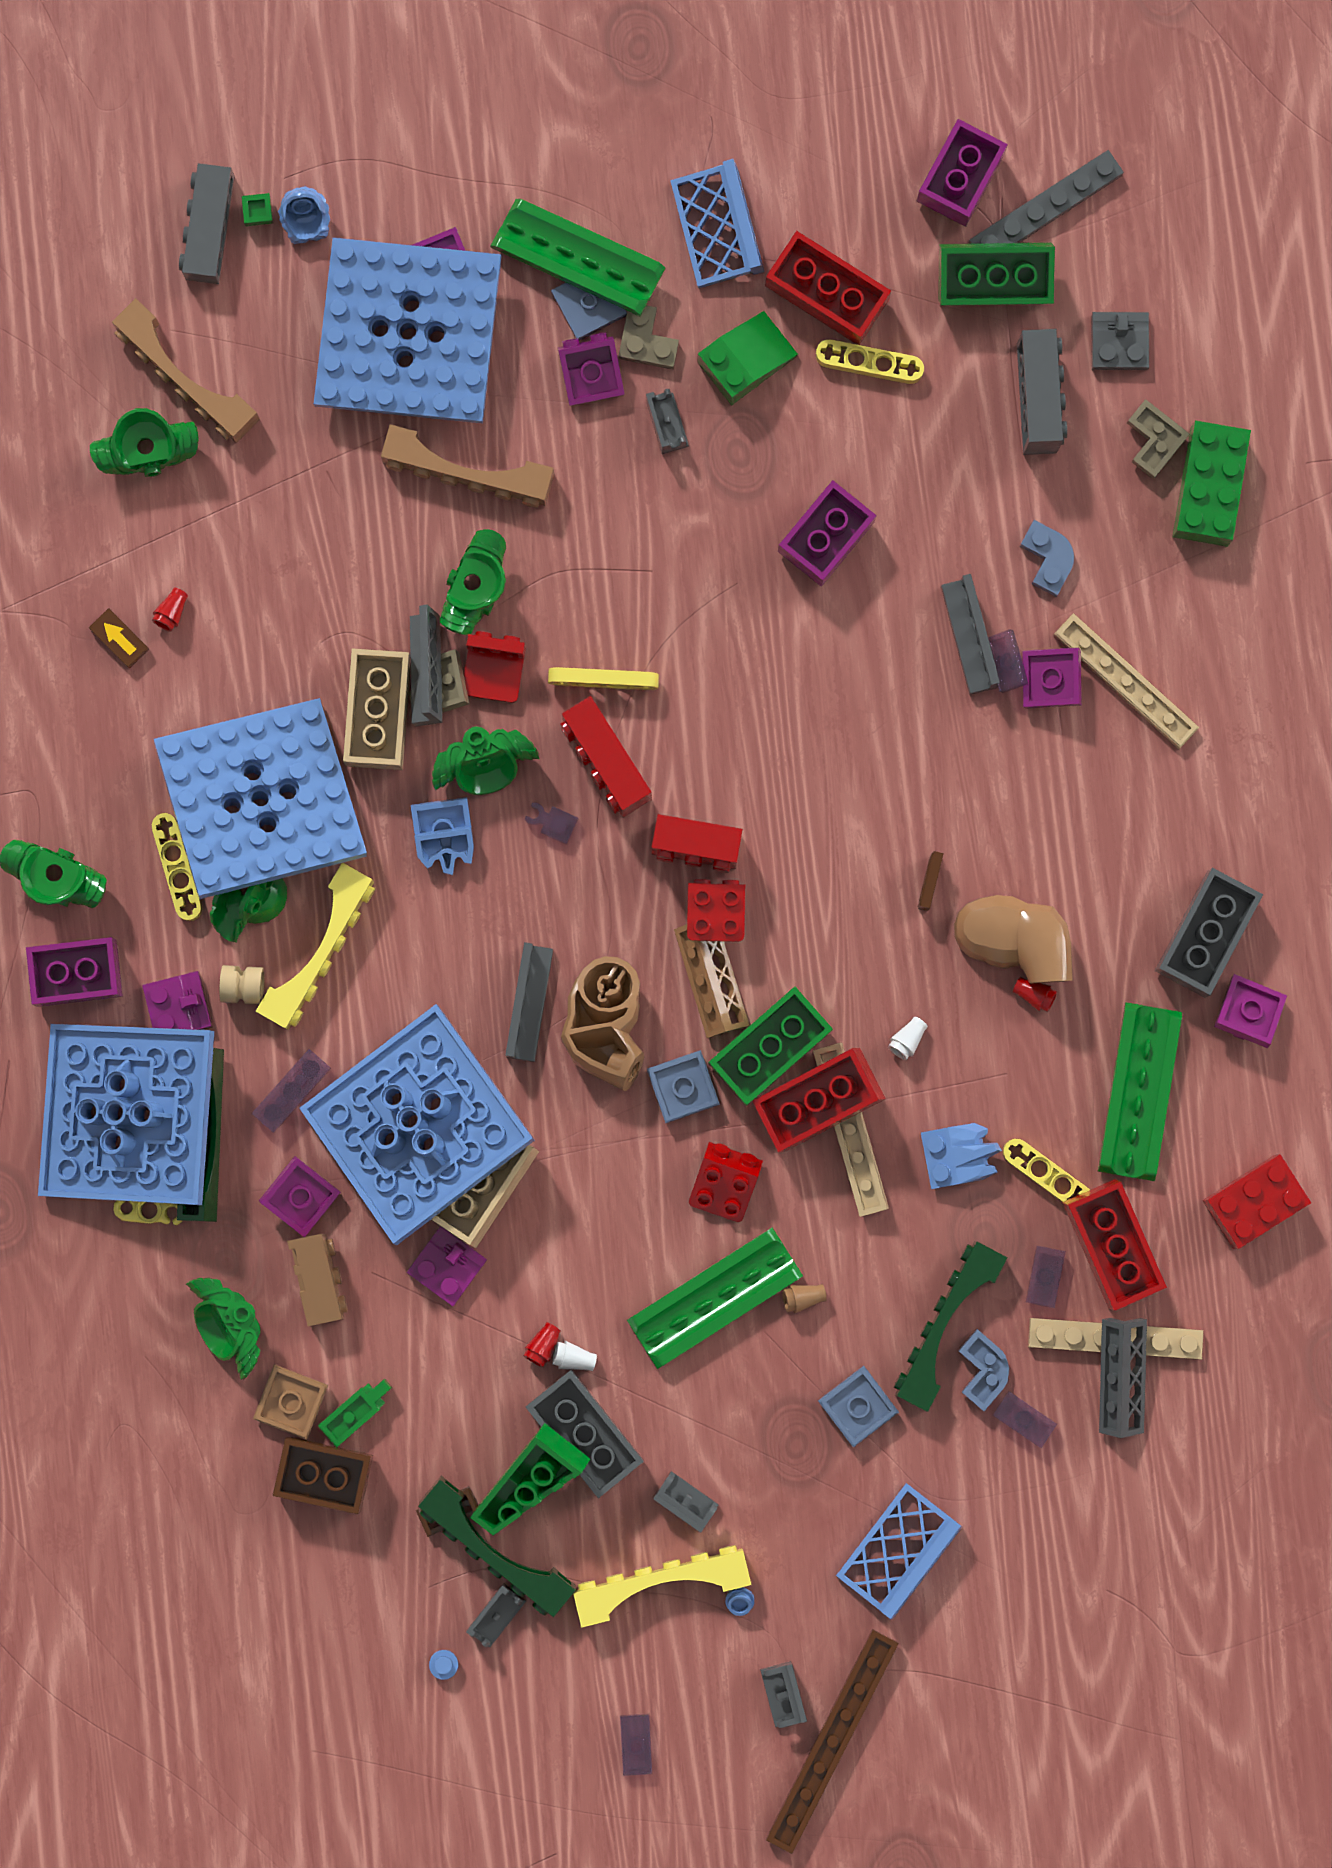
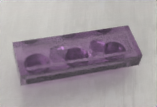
[252,1049,331,1133]

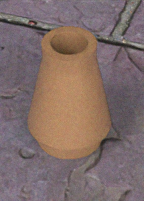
[782,1284,827,1314]

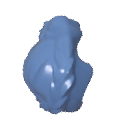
[278,186,330,244]

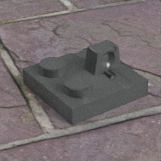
[1091,312,1149,370]

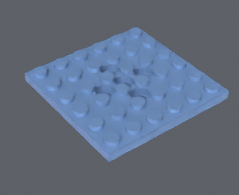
[314,238,502,424]
[154,698,367,899]
[299,1004,535,1246]
[38,1024,214,1205]

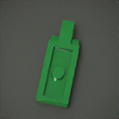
[318,1379,393,1448]

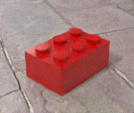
[652,814,743,873]
[1202,1154,1311,1249]

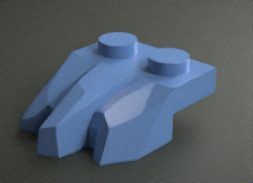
[411,797,474,875]
[921,1123,1002,1189]

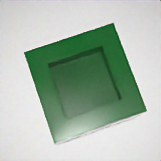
[242,193,273,226]

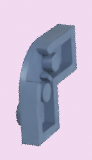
[1020,520,1074,597]
[958,1329,1009,1411]

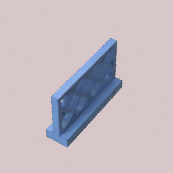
[670,159,765,288]
[836,1483,962,1620]

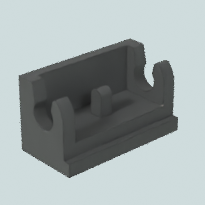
[646,389,689,454]
[653,1471,719,1533]
[466,1583,526,1648]
[760,1661,807,1728]

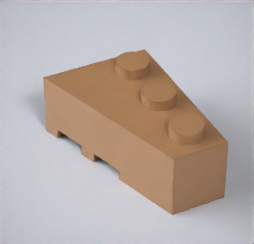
[287,1234,348,1326]

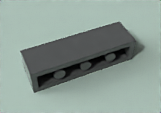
[179,163,234,284]

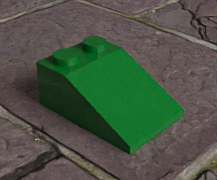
[697,311,798,406]

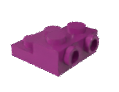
[558,333,625,406]

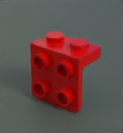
[464,631,526,703]
[687,879,745,942]
[689,1142,763,1222]

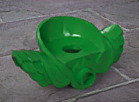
[90,408,199,477]
[440,529,506,635]
[432,727,539,795]
[0,840,107,908]
[210,878,287,943]
[186,1278,260,1380]

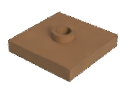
[253,1364,328,1440]

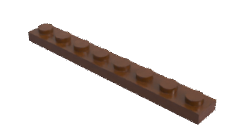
[766,1629,899,1854]

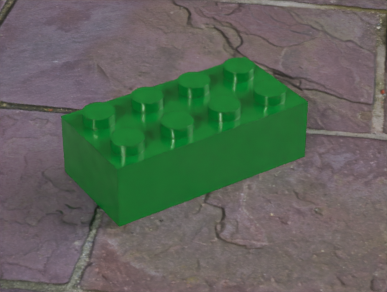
[938,243,1055,305]
[1172,420,1251,547]
[708,986,833,1107]

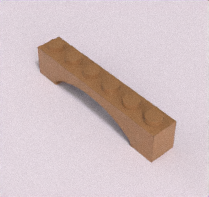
[112,298,260,443]
[381,424,554,508]

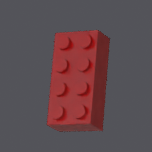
[765,230,891,345]
[560,696,652,817]
[753,1048,886,1152]
[1062,1179,1167,1311]

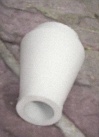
[888,1017,928,1060]
[552,1341,597,1371]

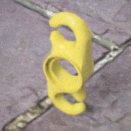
[113,1200,182,1225]

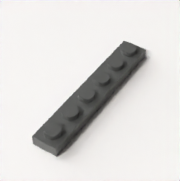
[969,150,1124,244]

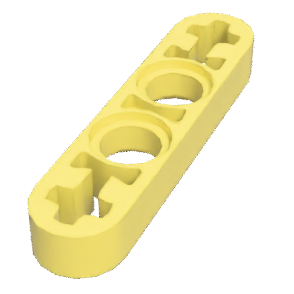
[816,340,924,384]
[548,667,659,690]
[152,813,203,921]
[1003,1139,1090,1202]

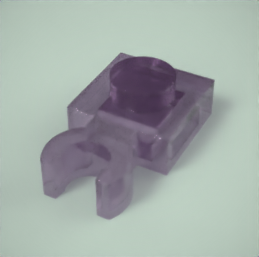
[525,802,578,845]

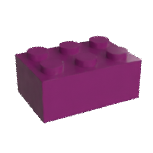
[917,119,1008,227]
[778,480,877,587]
[26,937,123,1007]

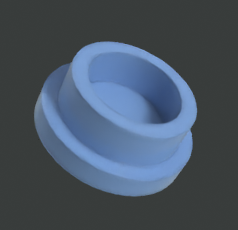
[725,1587,754,1616]
[429,1650,458,1680]

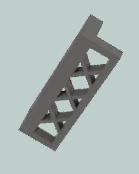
[941,574,1000,695]
[410,605,443,727]
[505,942,553,1062]
[1099,1318,1147,1438]

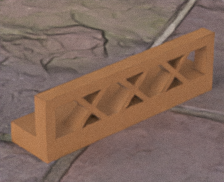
[674,924,750,1038]

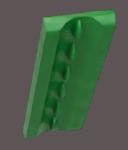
[490,199,666,316]
[1097,1002,1182,1181]
[627,1227,803,1369]

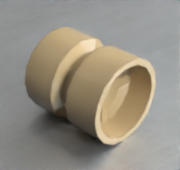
[219,965,264,1005]

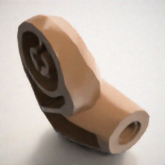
[954,895,1073,983]
[561,956,644,1091]

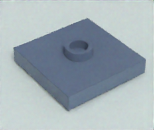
[551,283,627,340]
[647,1050,720,1124]
[818,1366,899,1447]

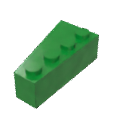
[470,1423,590,1535]

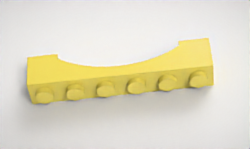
[256,863,375,1030]
[573,1545,751,1628]

